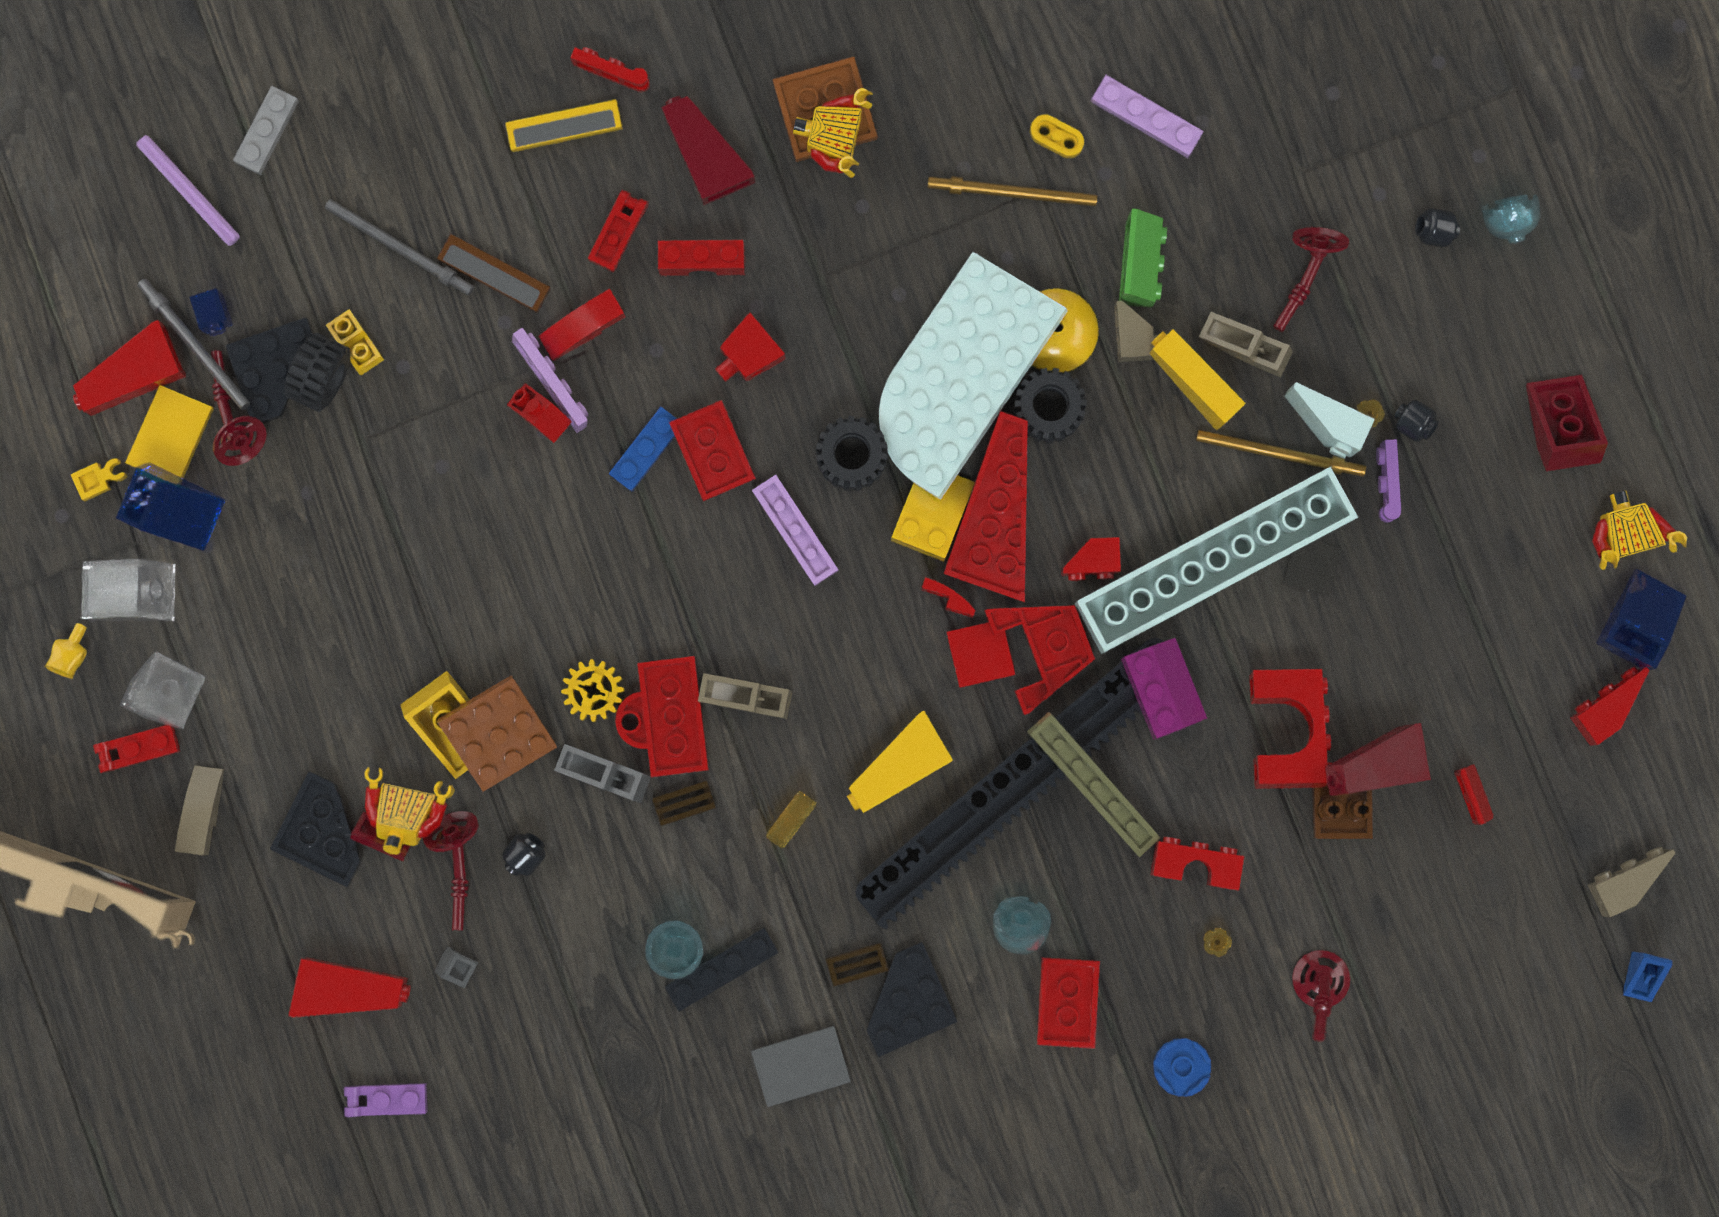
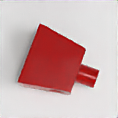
[715,313,786,382]

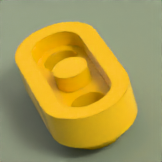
[1030,115,1084,158]

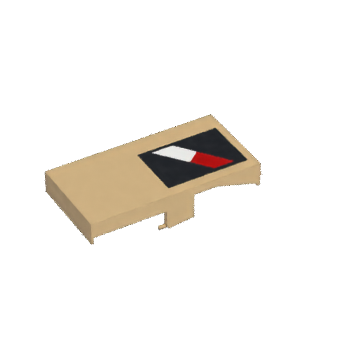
[0,831,196,948]

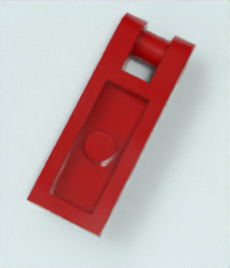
[570,47,650,92]
[588,190,649,273]
[93,724,180,773]

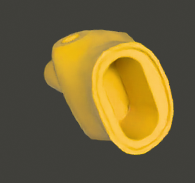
[45,623,87,679]

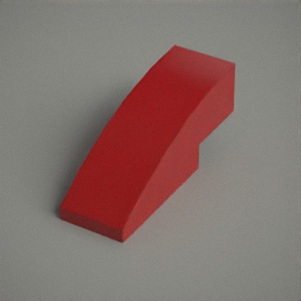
[539,289,626,361]

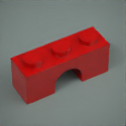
[658,240,745,276]
[1150,837,1244,891]

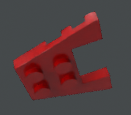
[984,605,1095,715]

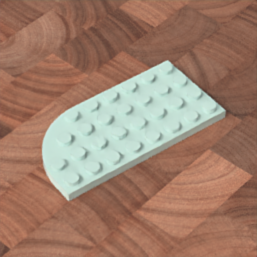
[879,252,1068,500]

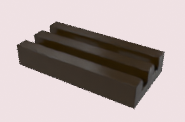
[652,781,716,826]
[826,942,889,987]

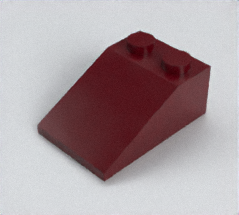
[1526,375,1608,472]

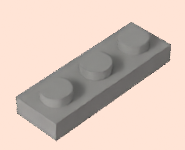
[233,86,299,175]

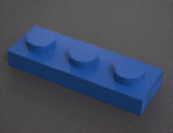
[609,407,677,492]

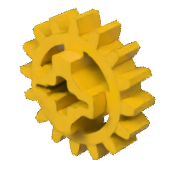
[561,659,625,722]

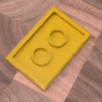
[125,385,214,486]

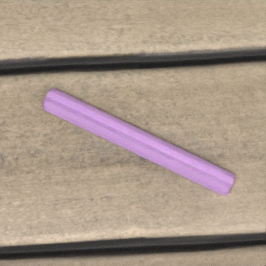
[137,135,239,246]

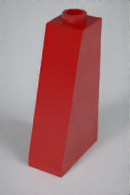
[73,320,186,416]
[289,957,411,1017]

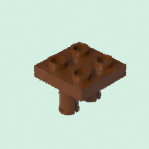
[1313,785,1373,839]

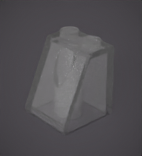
[81,559,175,621]

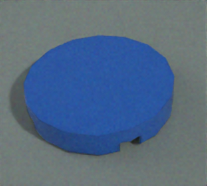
[1153,1038,1211,1097]

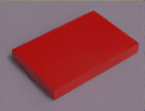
[669,400,755,501]
[1037,957,1100,1049]

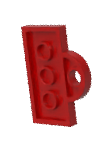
[615,656,709,777]

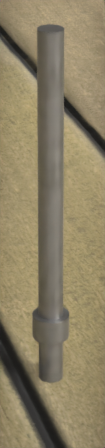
[325,199,474,296]
[137,279,250,410]

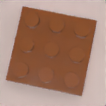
[773,57,877,162]
[437,675,557,792]

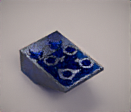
[116,462,226,551]
[1596,568,1687,670]

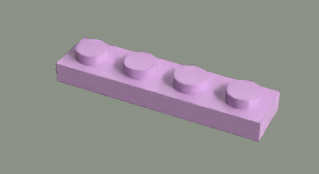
[1091,75,1203,158]
[512,328,588,433]
[752,475,838,586]

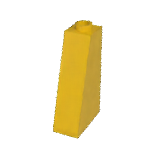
[1149,329,1246,431]
[847,711,953,813]

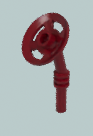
[1273,227,1349,332]
[210,350,266,466]
[423,811,479,931]
[1292,950,1350,1041]

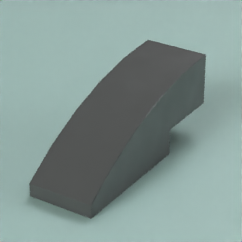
[554,744,651,803]

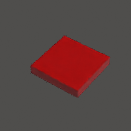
[946,622,1015,688]

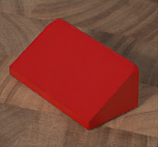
[1454,764,1494,825]

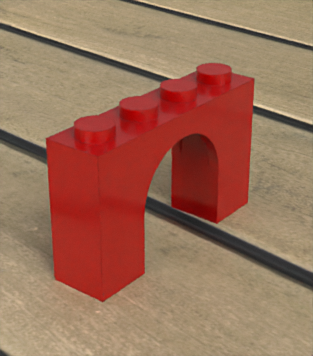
[1249,669,1332,789]

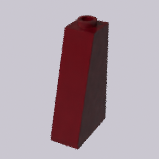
[661,96,755,205]
[1325,723,1431,796]

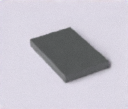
[751,1026,851,1107]

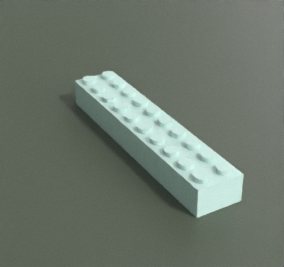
[1075,467,1358,654]

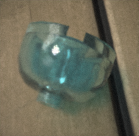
[1481,195,1541,243]
[992,896,1051,955]
[645,920,703,979]

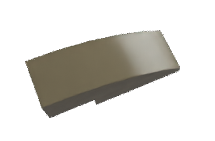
[1199,312,1293,377]
[698,673,793,719]
[175,766,224,855]

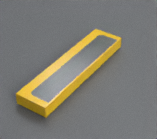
[506,100,622,152]

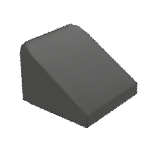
[435,947,478,988]

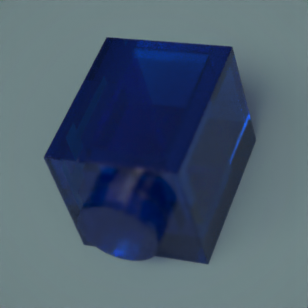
[189,288,233,336]

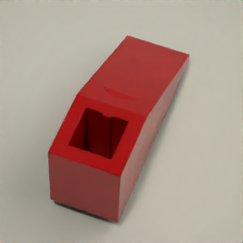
[1570,666,1649,746]

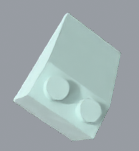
[1285,382,1375,459]

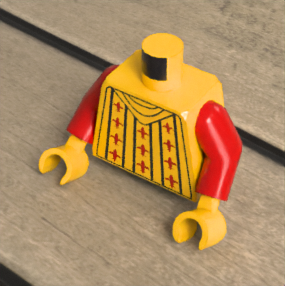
[793,88,873,178]
[1592,491,1687,570]
[365,767,454,854]

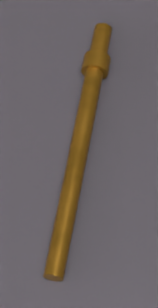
[928,176,1097,206]
[1196,430,1366,477]

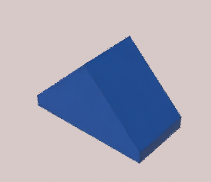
[1623,951,1672,1002]

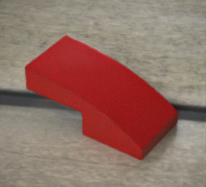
[921,577,975,618]

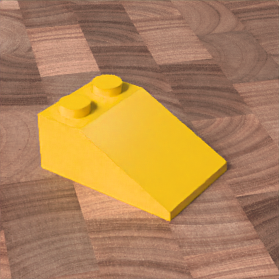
[891,475,975,562]
[401,671,470,779]

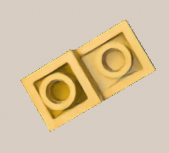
[326,309,384,376]

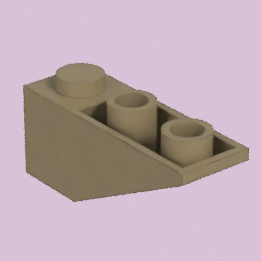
[1588,846,1675,917]

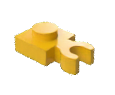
[70,459,127,501]

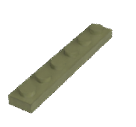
[1027,712,1160,857]

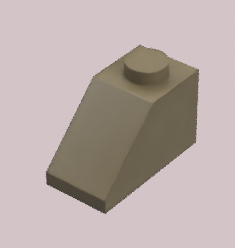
[1114,301,1158,362]

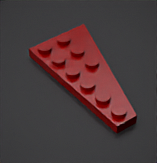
[944,411,1028,602]

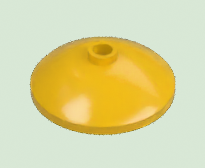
[1031,289,1098,373]

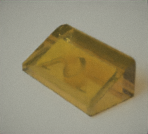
[766,791,816,848]

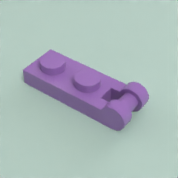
[1376,439,1401,523]
[344,1083,427,1117]

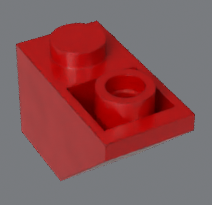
[507,383,572,443]
[1061,537,1121,581]

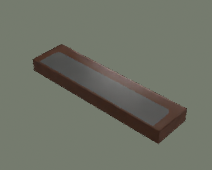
[437,234,551,313]

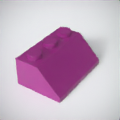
[1121,638,1207,740]

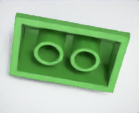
[1119,209,1167,307]

